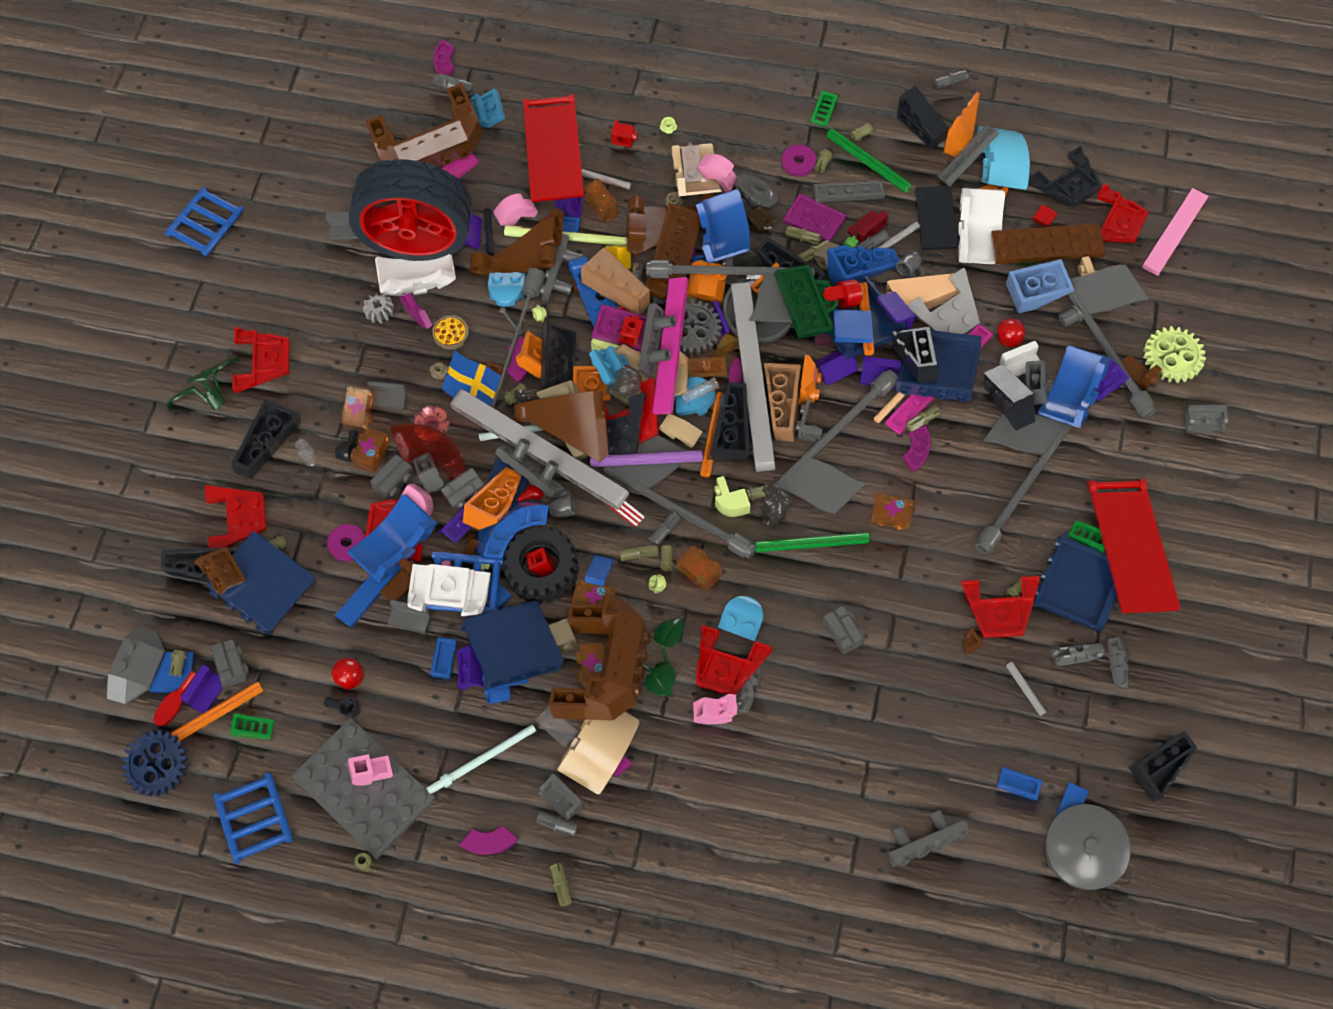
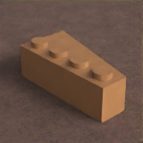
[581,247,650,314]
[764,363,802,442]

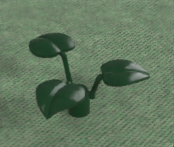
[167,356,240,410]
[643,617,684,697]

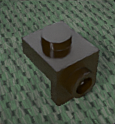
[747,206,777,234]

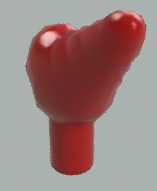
[517,485,545,502]

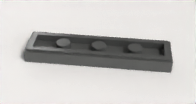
[938,124,999,187]
[813,181,885,203]

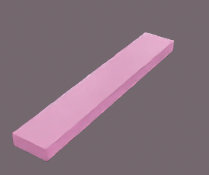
[1142,188,1208,276]

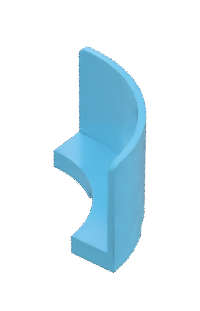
[977,126,1030,190]

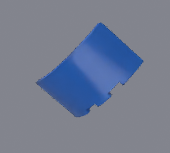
[696,189,750,263]
[1038,345,1111,428]
[347,494,437,583]
[474,501,549,559]

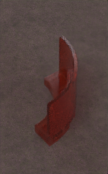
[390,423,466,482]

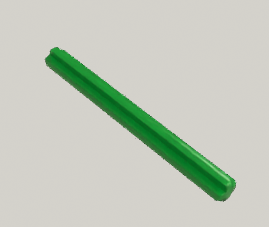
[827,128,912,193]
[755,532,870,552]

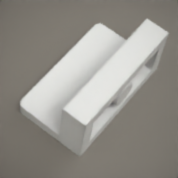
[999,341,1039,378]

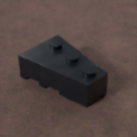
[896,85,949,150]

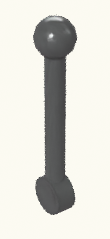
[499,307,523,337]

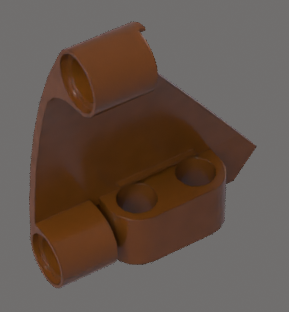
[626,193,716,256]
[470,207,564,275]
[513,391,609,462]

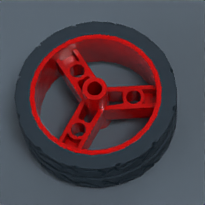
[349,159,472,261]

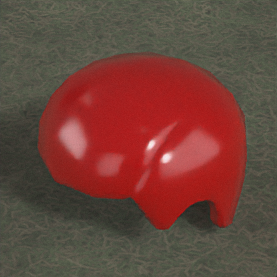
[997,318,1025,347]
[331,658,364,690]

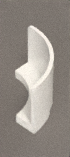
[958,188,1005,264]
[375,254,456,296]

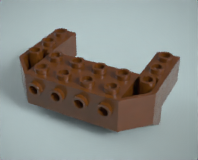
[365,83,483,167]
[548,595,651,721]

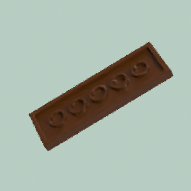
[646,203,701,300]
[991,223,1105,264]

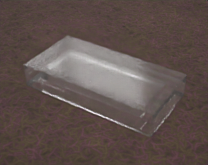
[535,707,579,748]

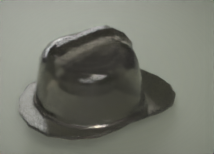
[732,250,763,281]

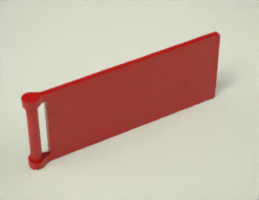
[523,94,584,202]
[1087,478,1180,613]

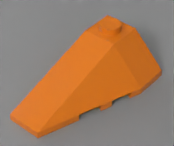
[944,92,980,157]
[463,467,522,530]

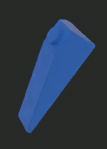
[827,245,900,286]

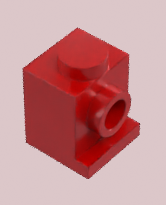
[611,120,638,148]
[619,315,643,347]
[526,547,555,577]

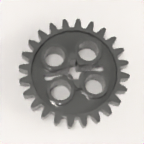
[664,299,722,356]

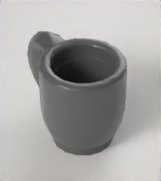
[896,252,925,278]
[548,490,575,518]

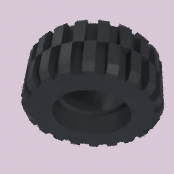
[503,526,579,604]

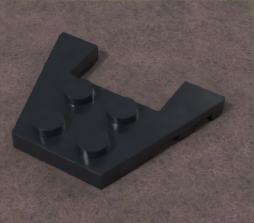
[1028,146,1102,207]
[607,393,646,455]

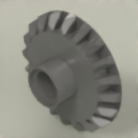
[735,174,778,208]

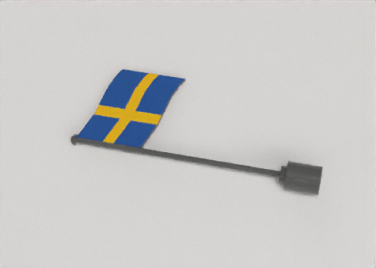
[442,268,546,408]

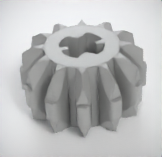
[363,293,394,324]

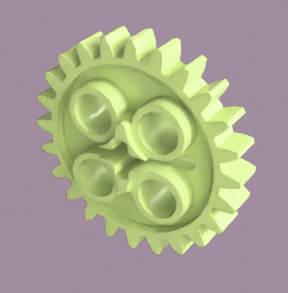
[1143,326,1206,383]

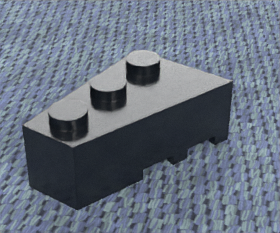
[892,327,938,384]
[983,364,1035,431]
[1129,731,1197,802]

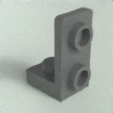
[795,398,823,443]

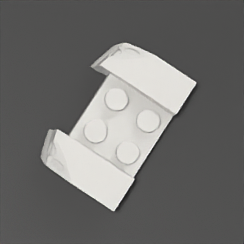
[407,564,491,616]

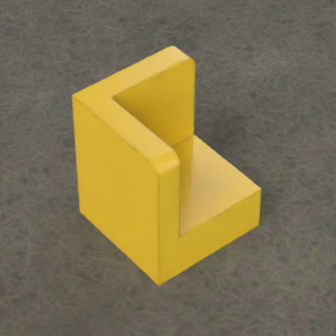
[606,245,631,269]

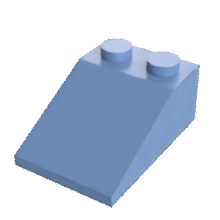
[1006,259,1074,313]

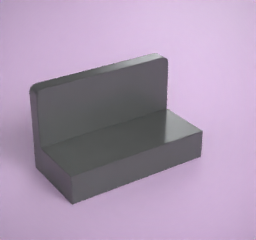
[325,211,358,240]
[367,381,407,411]
[388,600,432,634]

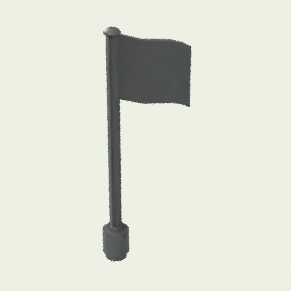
[646,260,815,322]
[1068,265,1157,419]
[772,369,898,515]
[975,414,1074,554]
[602,435,757,559]

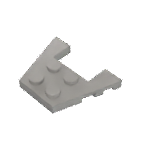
[907,268,980,334]

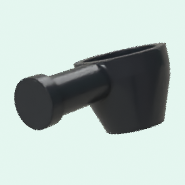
[335,429,358,462]
[324,696,361,717]

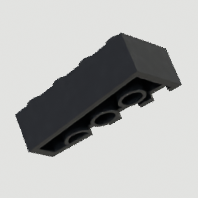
[756,236,825,280]
[707,382,750,462]
[231,400,301,479]
[161,547,239,583]

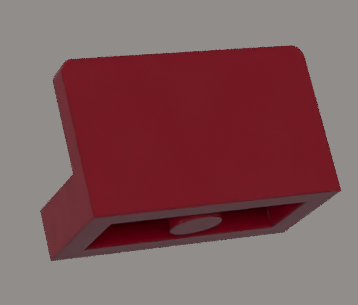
[847,210,889,243]

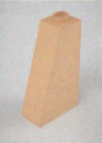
[886,273,959,309]

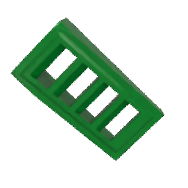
[810,90,838,128]
[1067,520,1106,554]
[230,713,274,740]

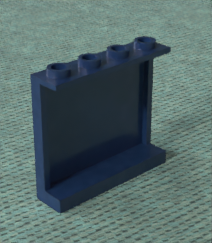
[826,276,906,360]
[896,327,982,402]
[207,531,316,636]
[1034,531,1117,633]
[461,601,564,690]

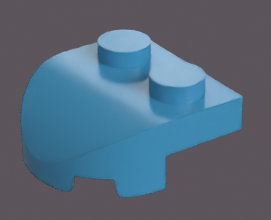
[470,88,505,128]
[488,272,526,306]
[589,346,632,385]
[676,376,716,417]
[718,596,764,641]

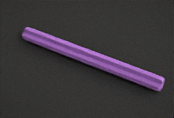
[590,450,703,467]

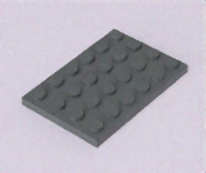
[291,718,436,860]

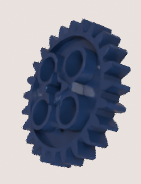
[121,730,189,797]

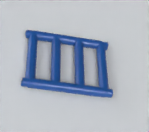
[164,187,244,257]
[426,552,504,614]
[213,772,293,864]

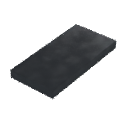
[915,186,959,250]
[540,320,576,389]

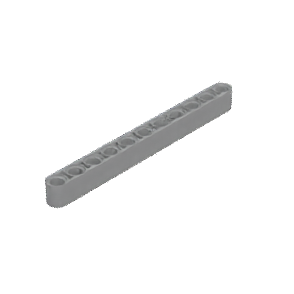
[731,281,775,472]
[449,389,629,510]

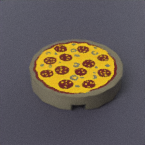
[432,315,469,350]

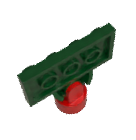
[774,265,863,338]

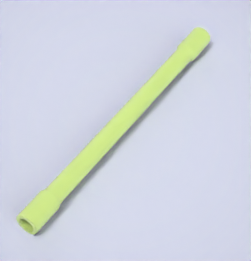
[504,225,627,246]

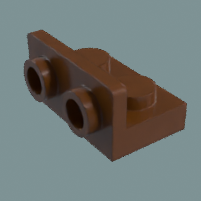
[201,547,246,595]

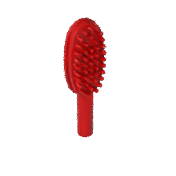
[153,671,196,726]

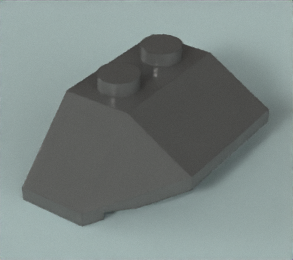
[107,626,166,705]

